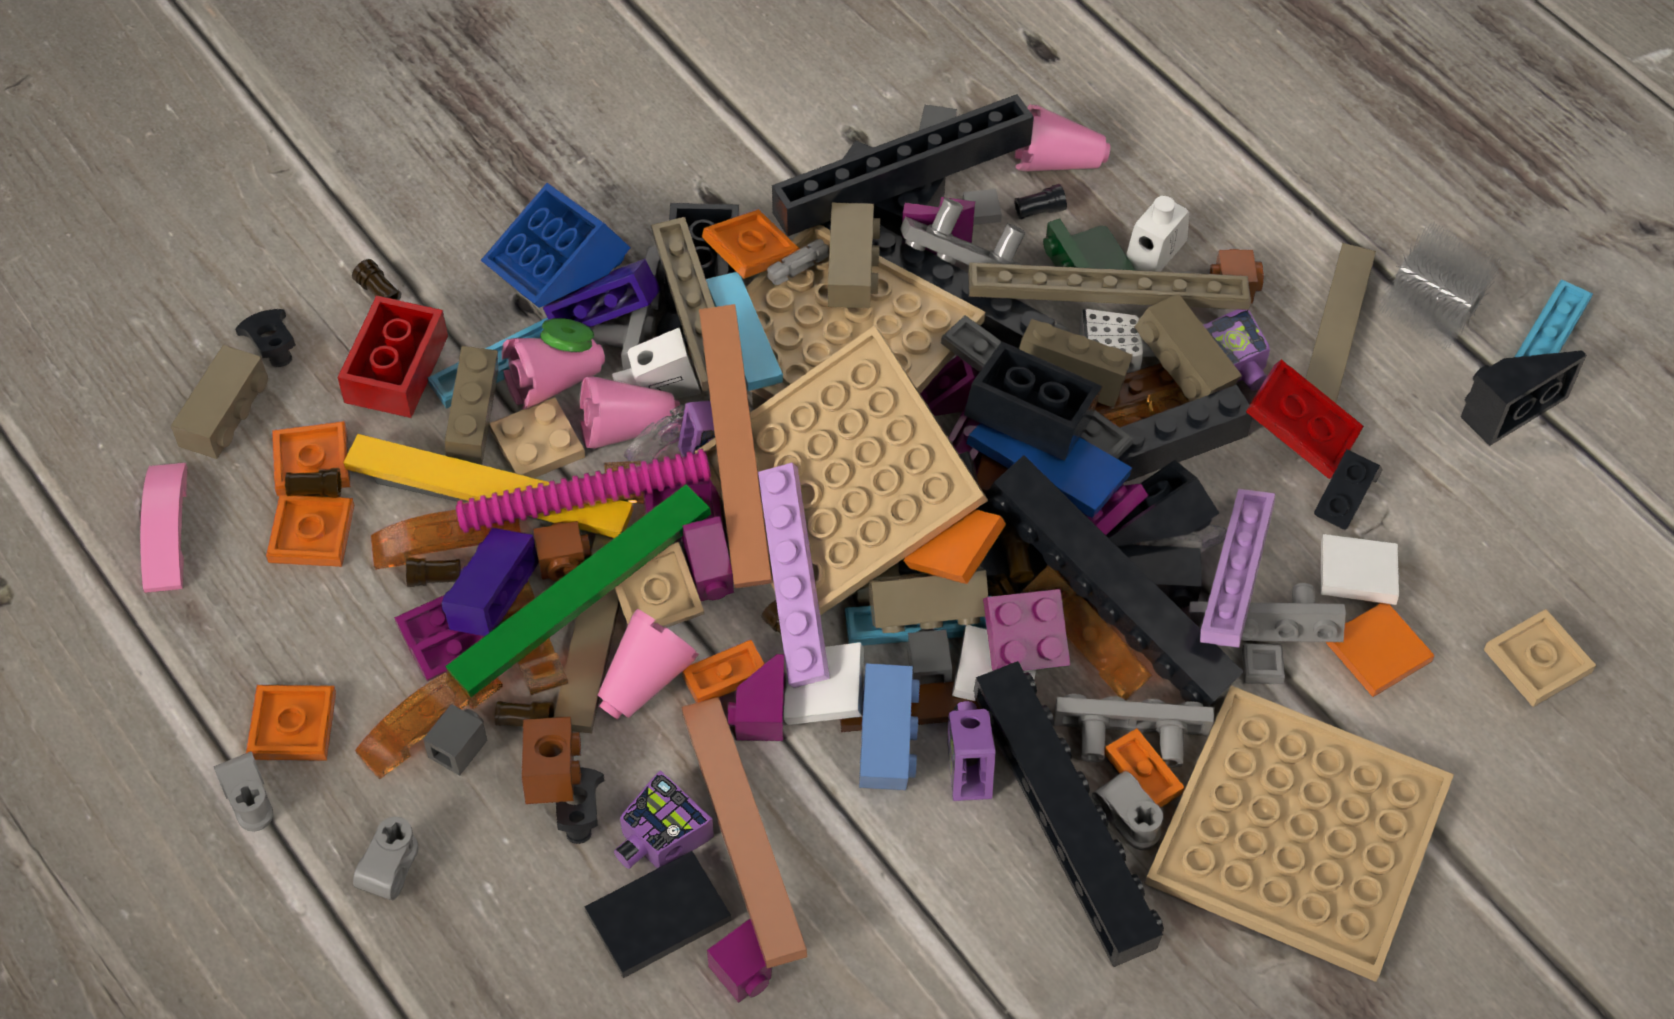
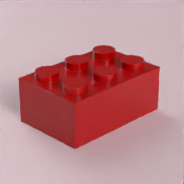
[337,295,448,418]

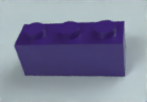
[543,259,661,327]
[442,528,539,636]

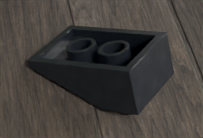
[1461,350,1587,446]
[1106,460,1220,546]

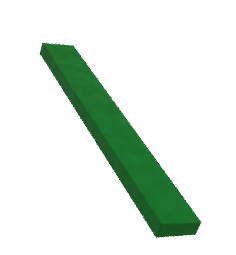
[445,484,711,698]

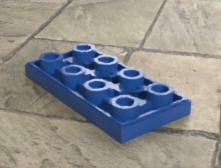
[966,423,1132,519]

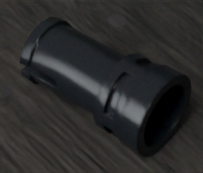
[1014,184,1067,219]

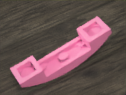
[140,463,187,593]

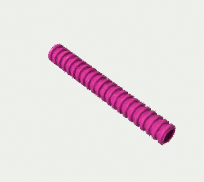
[456,449,711,533]

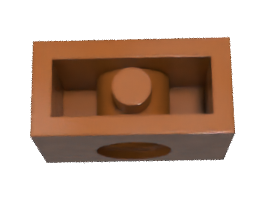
[522,717,581,804]

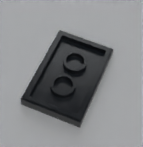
[584,851,731,978]

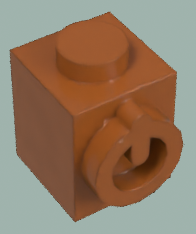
[1210,249,1264,304]
[533,521,591,582]

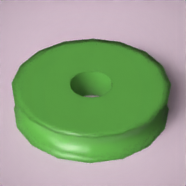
[540,318,594,352]

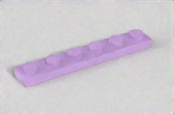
[758,462,830,688]
[1200,489,1275,648]

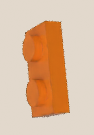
[682,640,764,703]
[1105,728,1184,808]

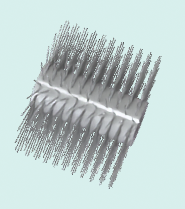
[1379,222,1501,350]

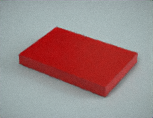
[1246,359,1364,479]

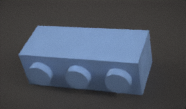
[859,663,919,790]

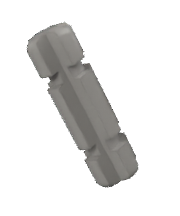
[767,239,829,285]

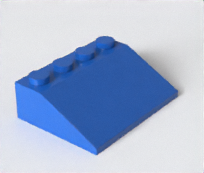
[481,183,631,308]

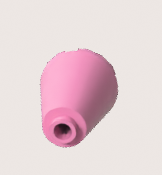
[1015,104,1110,171]
[502,338,605,409]
[580,376,681,449]
[597,609,699,720]

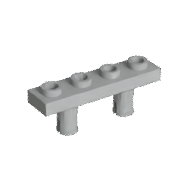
[900,197,1025,269]
[593,246,665,370]
[1189,583,1346,642]
[1054,694,1214,767]

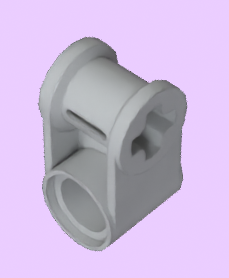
[214,751,273,832]
[1092,771,1163,850]
[353,816,419,901]

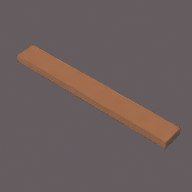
[699,304,773,589]
[681,697,807,969]

